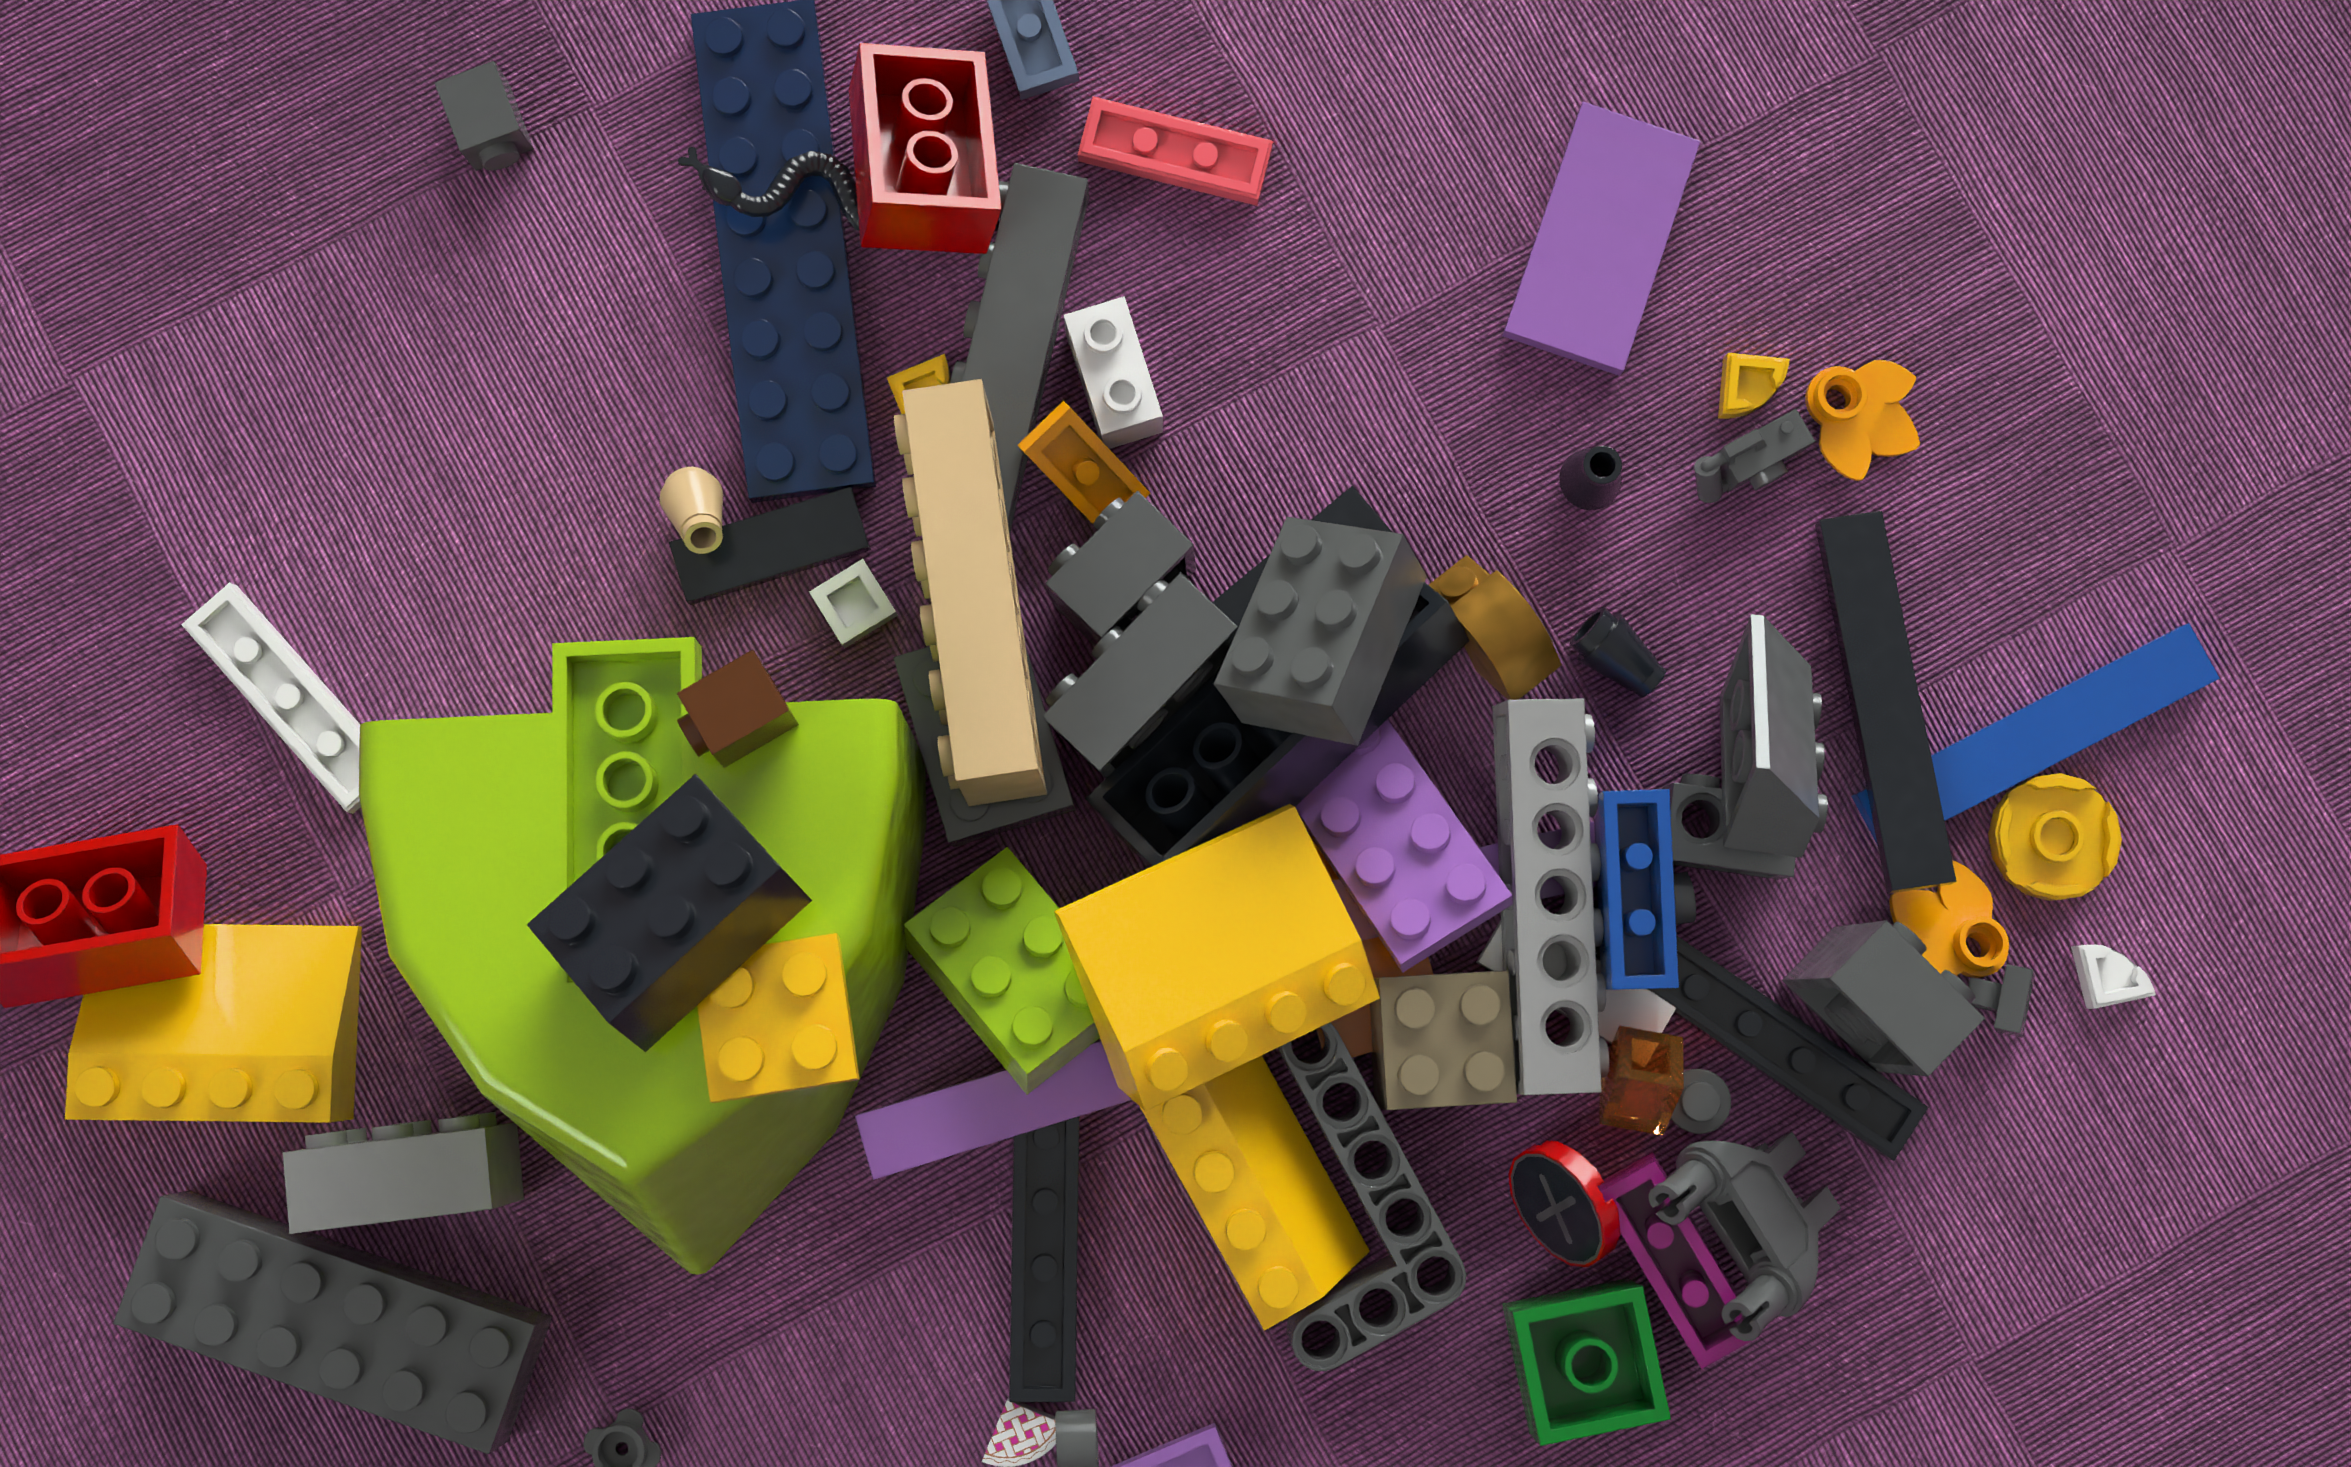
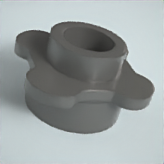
[583,1408,662,1467]

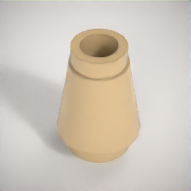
[660,467,723,554]

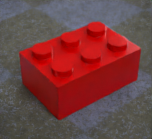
[849,43,1001,254]
[0,824,207,1008]

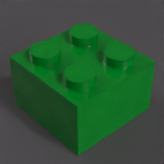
[1502,1278,1671,1446]

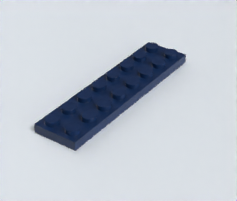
[691,0,877,503]

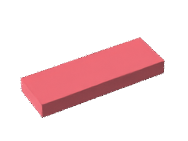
[1077,96,1273,206]

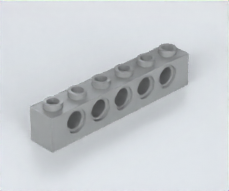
[1492,698,1609,1095]

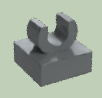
[1968,964,2035,1038]

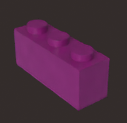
[1598,1152,1760,1369]

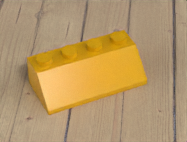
[1140,1056,1370,1331]

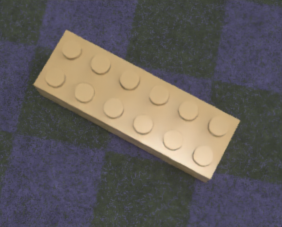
[894,379,1047,806]

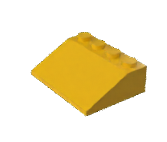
[1054,804,1380,1112]
[65,924,362,1123]

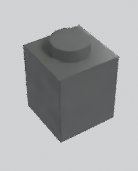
[434,61,534,171]

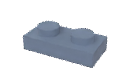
[986,0,1079,100]

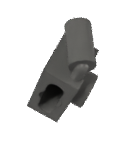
[1694,409,1815,503]

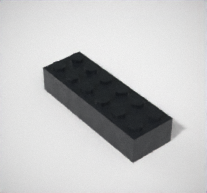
[1085,582,1470,868]

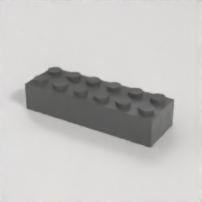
[113,1190,553,1454]

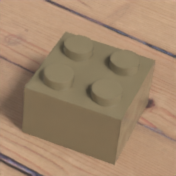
[1370,971,1517,1110]

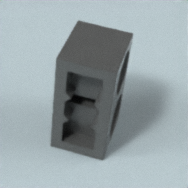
[1662,774,1796,880]

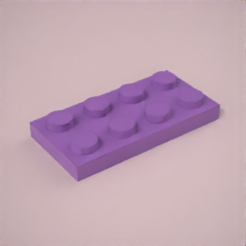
[1296,719,1513,973]

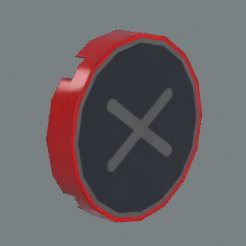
[1508,1140,1621,1267]

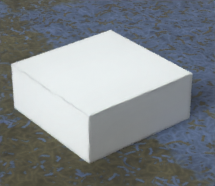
[809,559,898,648]

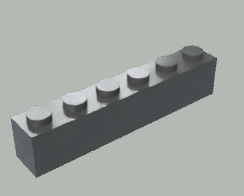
[950,163,1089,534]

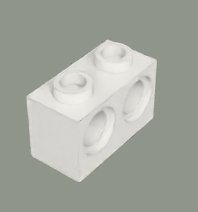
[1064,296,1163,449]

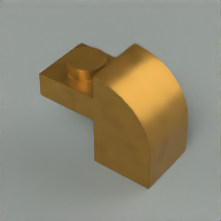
[1429,555,1562,700]

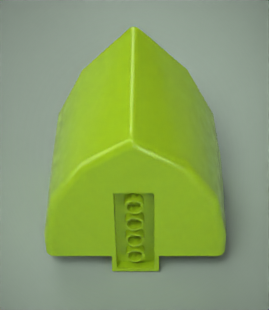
[359,637,927,1275]

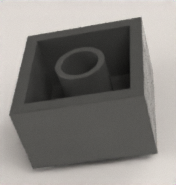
[1045,491,1196,646]

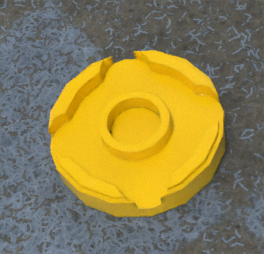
[1988,773,2122,901]

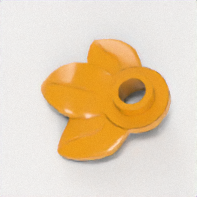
[1805,360,1920,481]
[1889,860,2009,978]

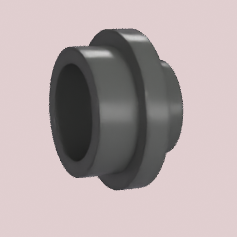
[1665,1069,1731,1134]

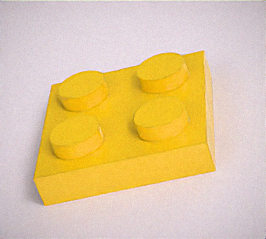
[697,933,860,1103]

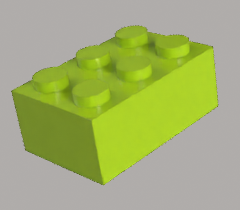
[904,847,1100,1095]

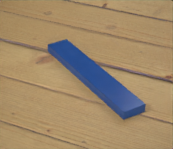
[1851,623,2220,846]

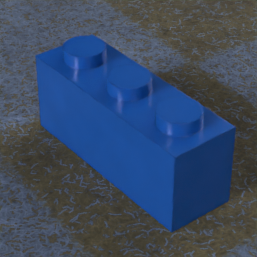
[1594,789,1679,990]

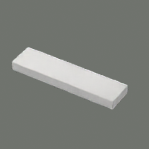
[181,583,361,814]

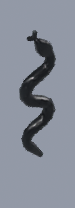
[678,147,1000,232]

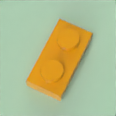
[1018,401,1150,524]

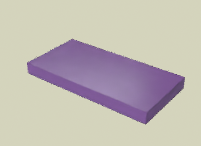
[1502,101,1700,376]

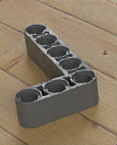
[1278,1023,1466,1371]

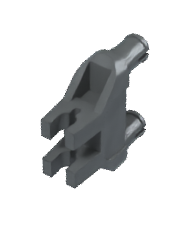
[1649,1132,1841,1341]

